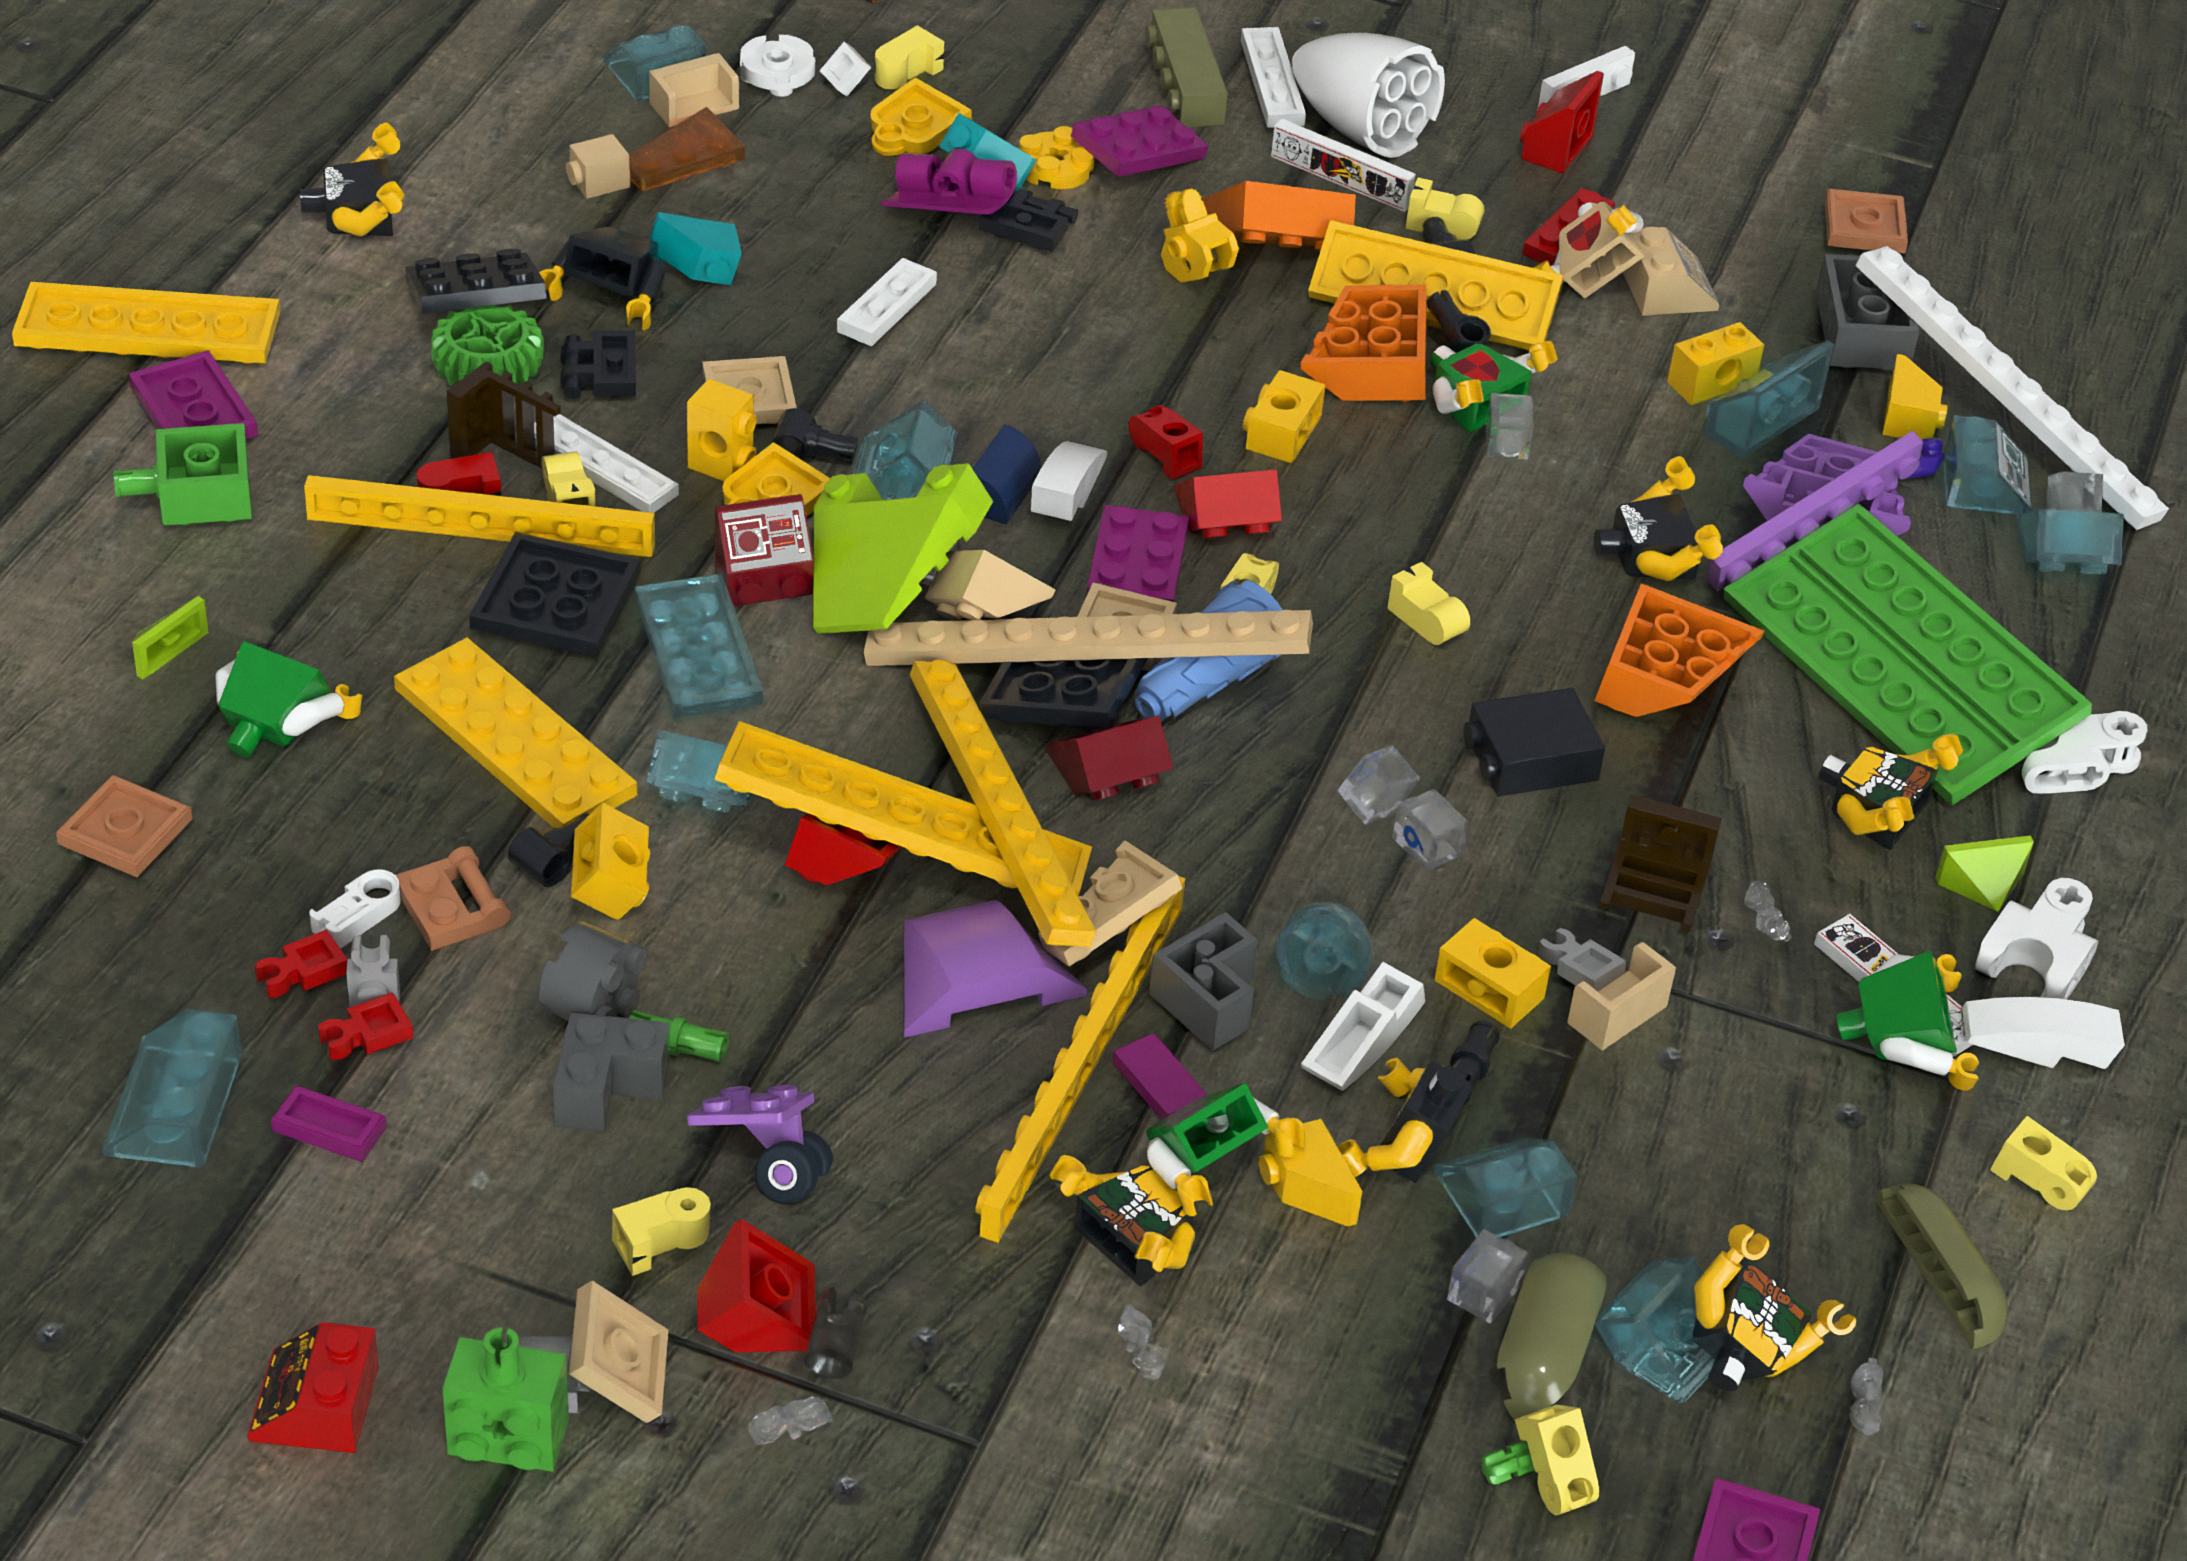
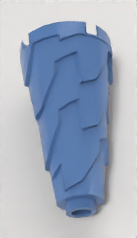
[1135,578,1283,721]

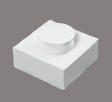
[820,42,871,96]

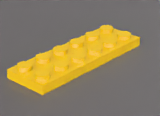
[1308,220,1563,350]
[12,282,280,364]
[394,637,637,829]

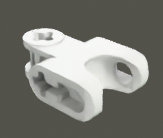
[2022,711,2148,794]
[1975,878,2098,999]

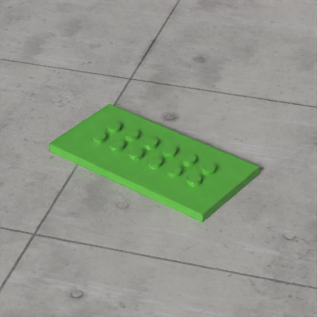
[1723,503,2092,806]

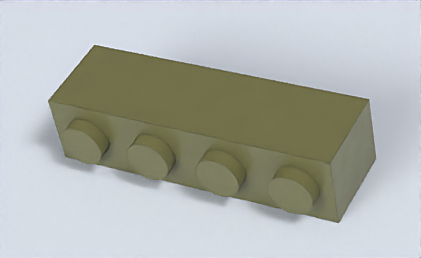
[1145,7,1228,127]

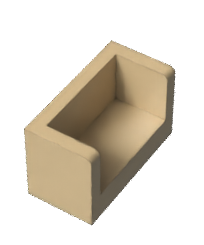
[649,53,739,127]
[1567,942,1676,1051]

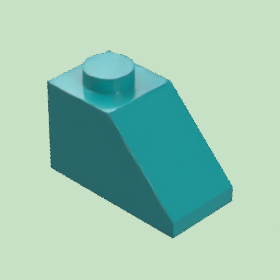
[939,113,1037,191]
[649,212,742,286]

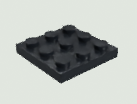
[405,249,547,313]
[469,532,641,657]
[979,658,1148,729]

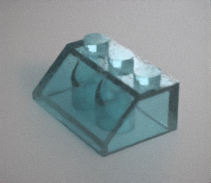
[1704,341,1834,459]
[102,1009,242,1168]

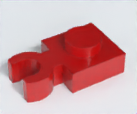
[254,929,348,998]
[318,992,413,1060]

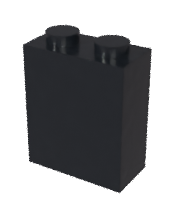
[1464,687,1605,797]

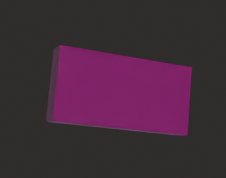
[1112,1033,1208,1120]
[271,1085,387,1162]

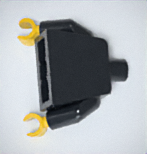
[539,227,665,331]

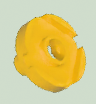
[1019,126,1095,190]

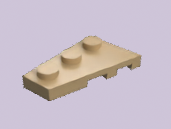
[1038,840,1183,967]

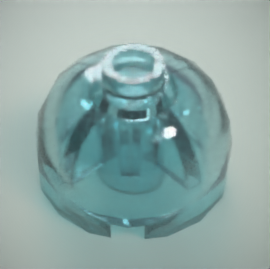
[1275,902,1372,1000]

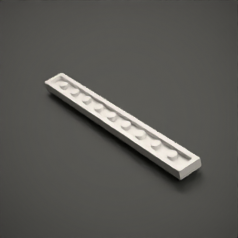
[1855,246,2169,530]

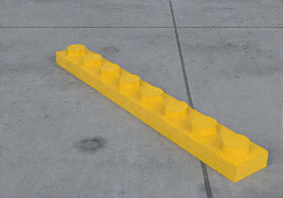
[304,475,655,557]

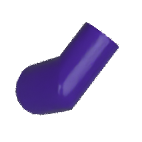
[1897,438,1945,479]

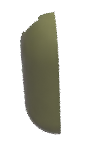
[1875,1183,2008,1350]
[1497,1252,1607,1421]

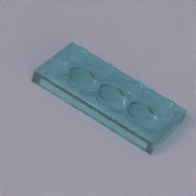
[635,574,763,718]

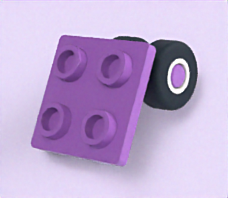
[687,1085,833,1204]

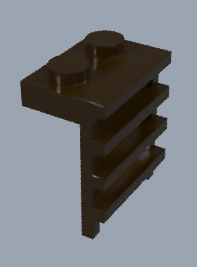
[446,361,561,469]
[1599,794,1722,932]

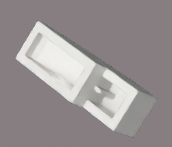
[1031,441,1107,521]
[1301,962,1426,1091]
[1962,997,2125,1069]

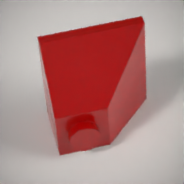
[785,813,902,885]
[697,1218,817,1352]

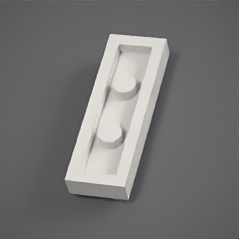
[1538,46,1635,108]
[837,258,937,346]

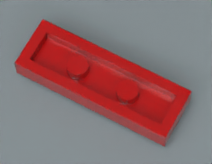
[1522,188,1615,266]

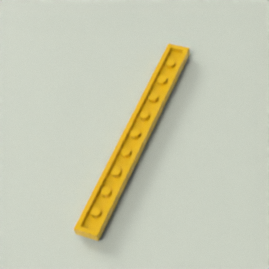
[909,660,1096,947]
[975,876,1186,1243]

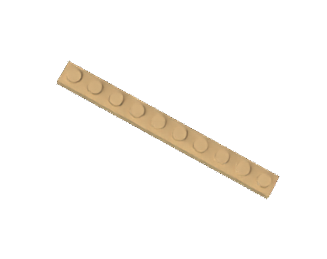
[863,610,1313,666]

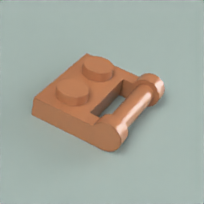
[396,846,511,951]

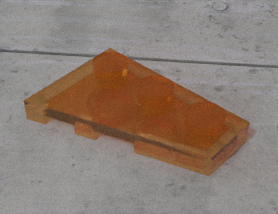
[629,107,745,192]

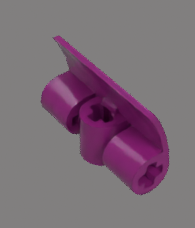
[880,148,1017,214]

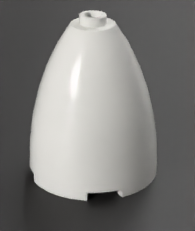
[1292,33,1445,158]

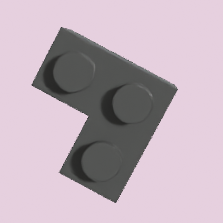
[1149,912,1258,1051]
[553,1012,670,1132]

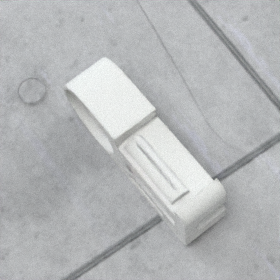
[309,869,401,948]

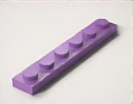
[1707,431,1923,591]

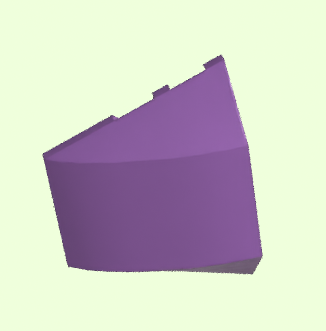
[1743,434,1911,536]
[904,900,1087,1038]

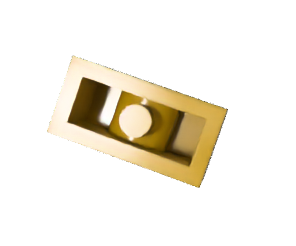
[1667,322,1764,405]
[1242,370,1326,464]
[687,379,757,481]
[571,802,650,921]
[1434,918,1551,1029]

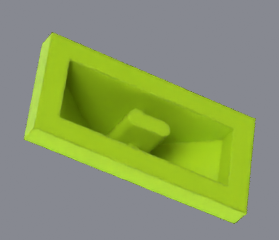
[132,596,208,680]
[1935,835,2034,912]

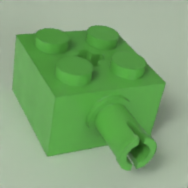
[114,423,252,525]
[443,1327,569,1472]

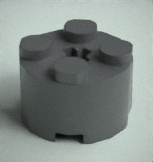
[539,921,648,1021]

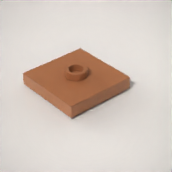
[1824,189,1908,254]
[56,775,193,877]

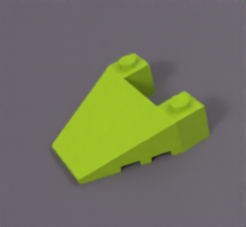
[813,463,993,634]

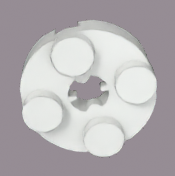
[740,35,815,97]

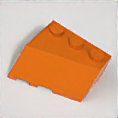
[1201,181,1356,252]
[1300,285,1427,402]
[1594,583,1765,717]

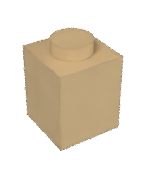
[566,134,630,199]

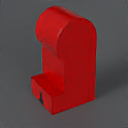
[1128,405,1203,480]
[417,452,501,496]

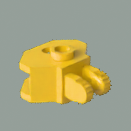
[1161,188,1239,283]

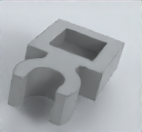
[1539,928,1626,991]
[346,935,400,1007]

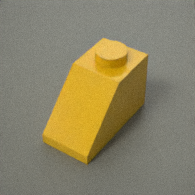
[1882,354,1948,440]
[1259,1119,1363,1227]

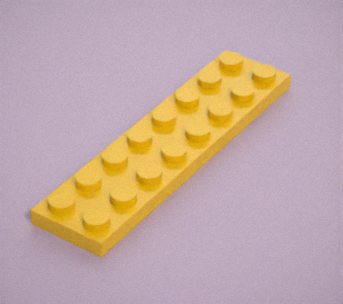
[714,721,1092,896]

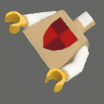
[1534,202,1645,298]

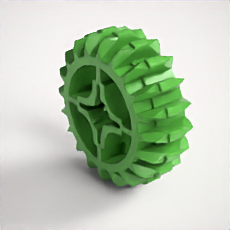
[431,304,544,386]

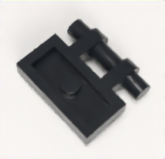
[979,188,1078,252]
[560,331,636,399]

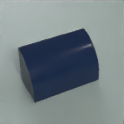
[972,424,1041,525]

